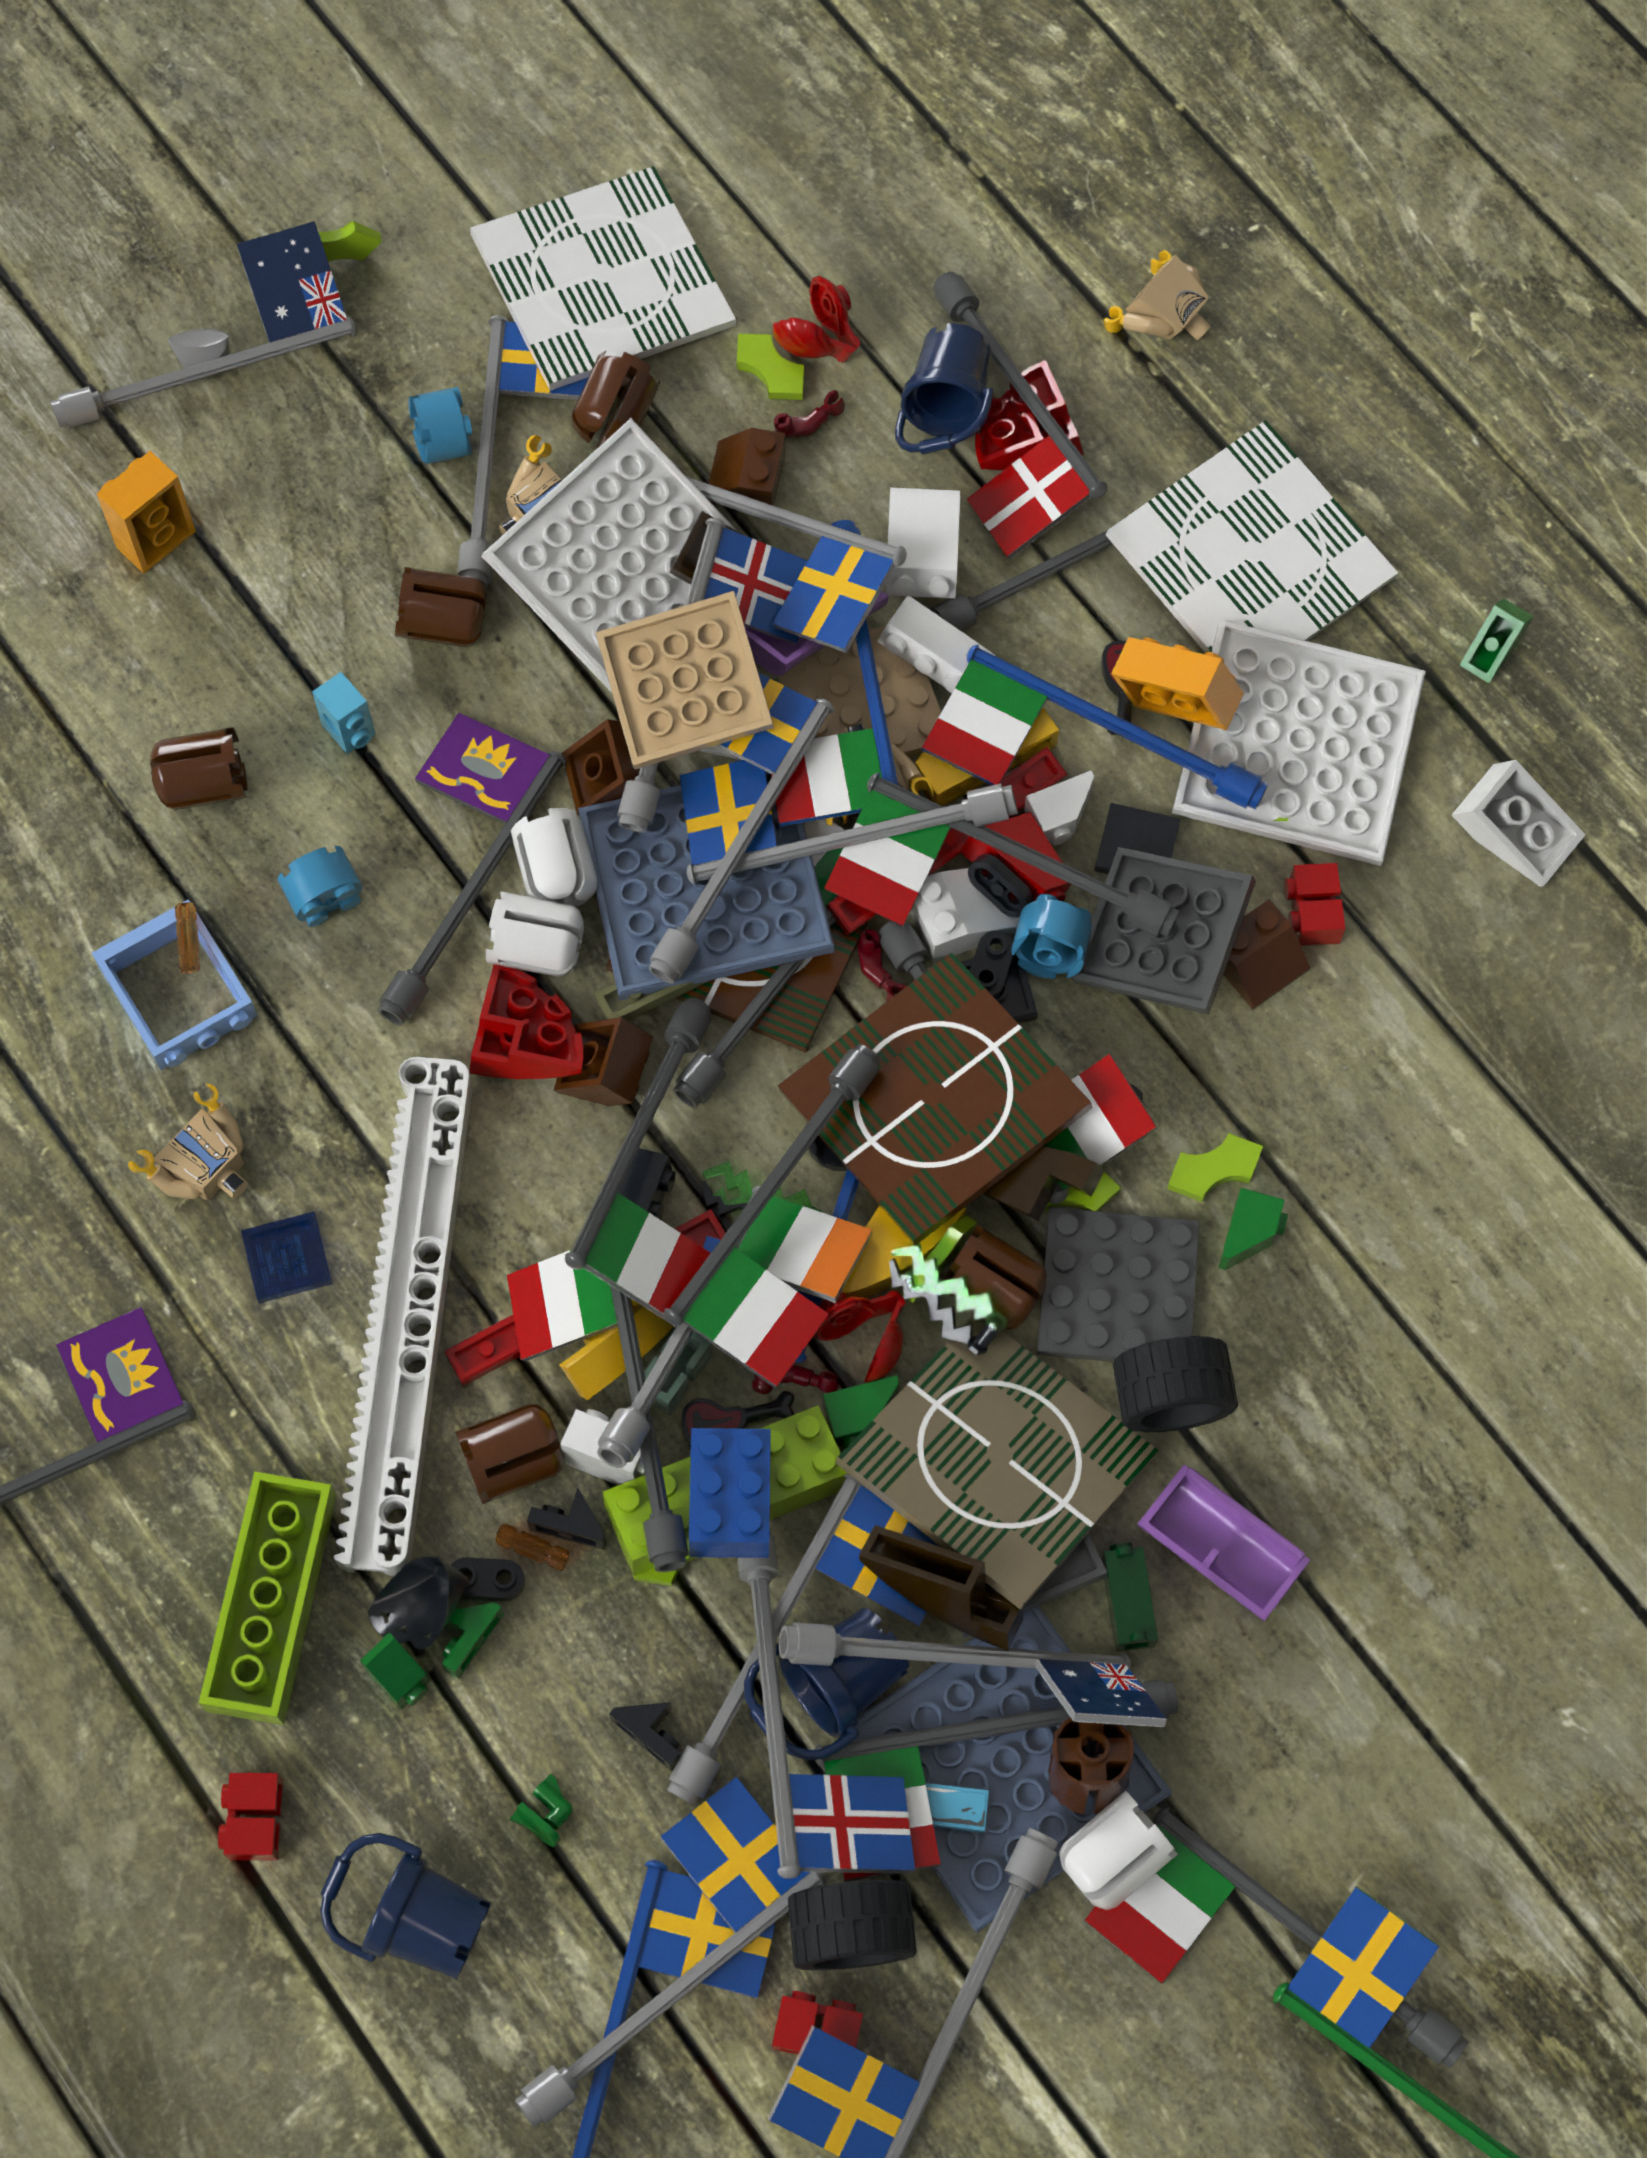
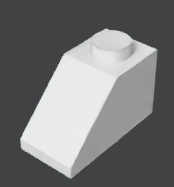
[1024,771,1094,845]

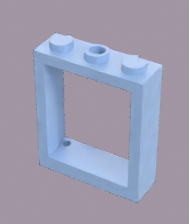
[92,899,258,1070]

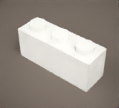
[877,595,995,693]

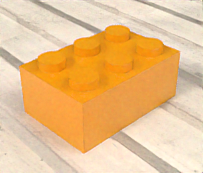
[96,451,196,574]
[1111,637,1244,730]

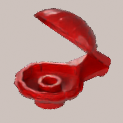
[772,276,860,363]
[813,1290,905,1383]

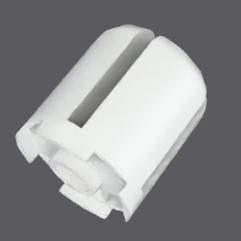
[511,808,598,907]
[486,891,584,977]
[1059,1791,1178,1910]

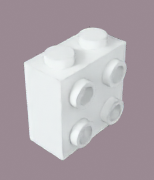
[560,1409,645,1485]

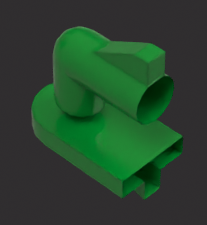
[510,1773,573,1847]

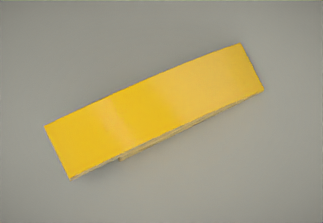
[823,1205,966,1300]
[559,1299,674,1400]

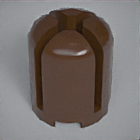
[571,351,660,448]
[395,567,487,647]
[150,727,248,810]
[937,1224,1047,1330]
[456,1404,564,1504]
[1048,1717,1134,1814]

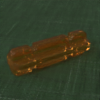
[175,902,200,974]
[495,1523,570,1571]

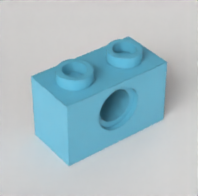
[312,672,375,754]

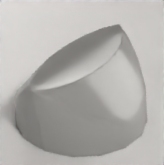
[168,328,229,368]

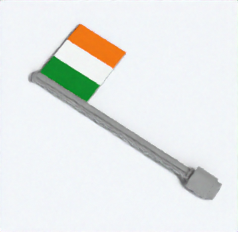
[597,1186,872,1468]

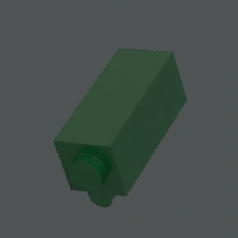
[1101,1543,1158,1652]

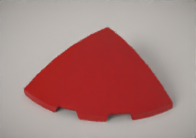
[975,360,1084,470]
[469,964,583,1079]

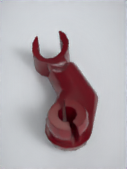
[774,390,845,438]
[857,929,907,1001]
[752,1364,839,1394]

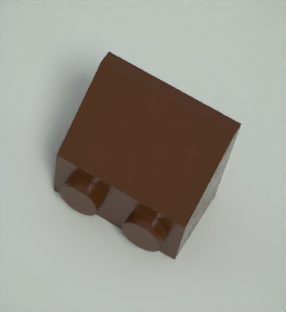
[708,428,785,506]
[562,719,640,815]
[1223,899,1310,1010]
[554,1017,653,1106]

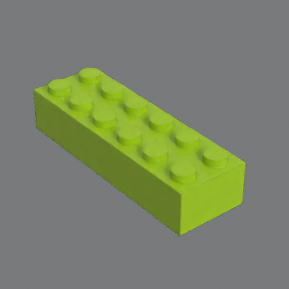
[603,1405,847,1576]
[199,1471,337,1725]

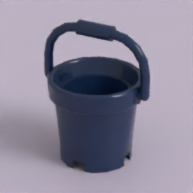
[895,323,994,455]
[744,1608,909,1760]
[320,1833,492,1980]

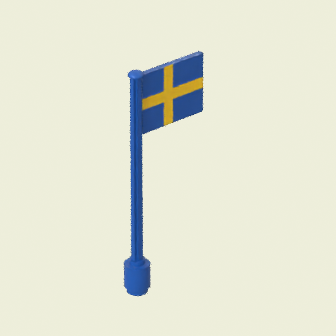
[572,1860,776,2158]

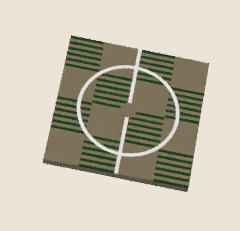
[836,1313,1159,1610]

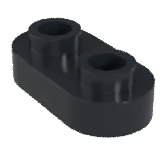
[968,854,1033,918]
[970,931,1014,999]
[451,1558,525,1601]

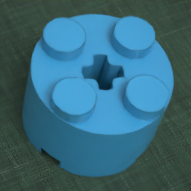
[408,387,472,464]
[277,846,363,927]
[1011,894,1092,979]

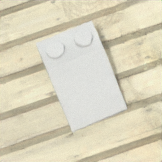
[1452,759,1586,887]
[910,868,1020,964]

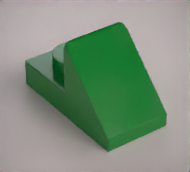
[442,1602,504,1680]

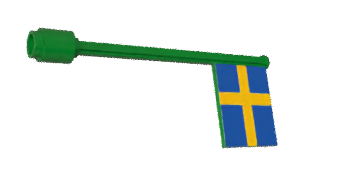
[1273,1886,1521,2158]

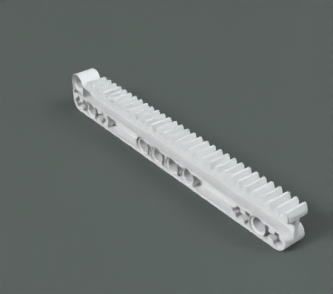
[334,1057,472,1576]

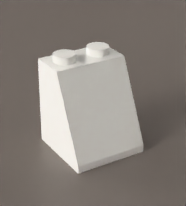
[885,488,960,599]

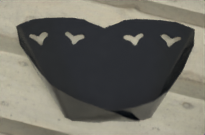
[368,1555,470,1649]

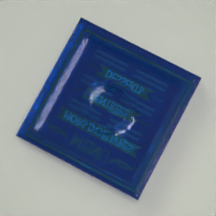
[241,1211,333,1304]

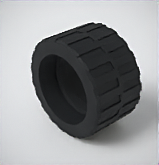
[1113,1336,1238,1433]
[787,1880,917,1970]

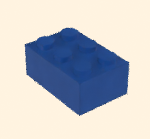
[689,1428,771,1558]

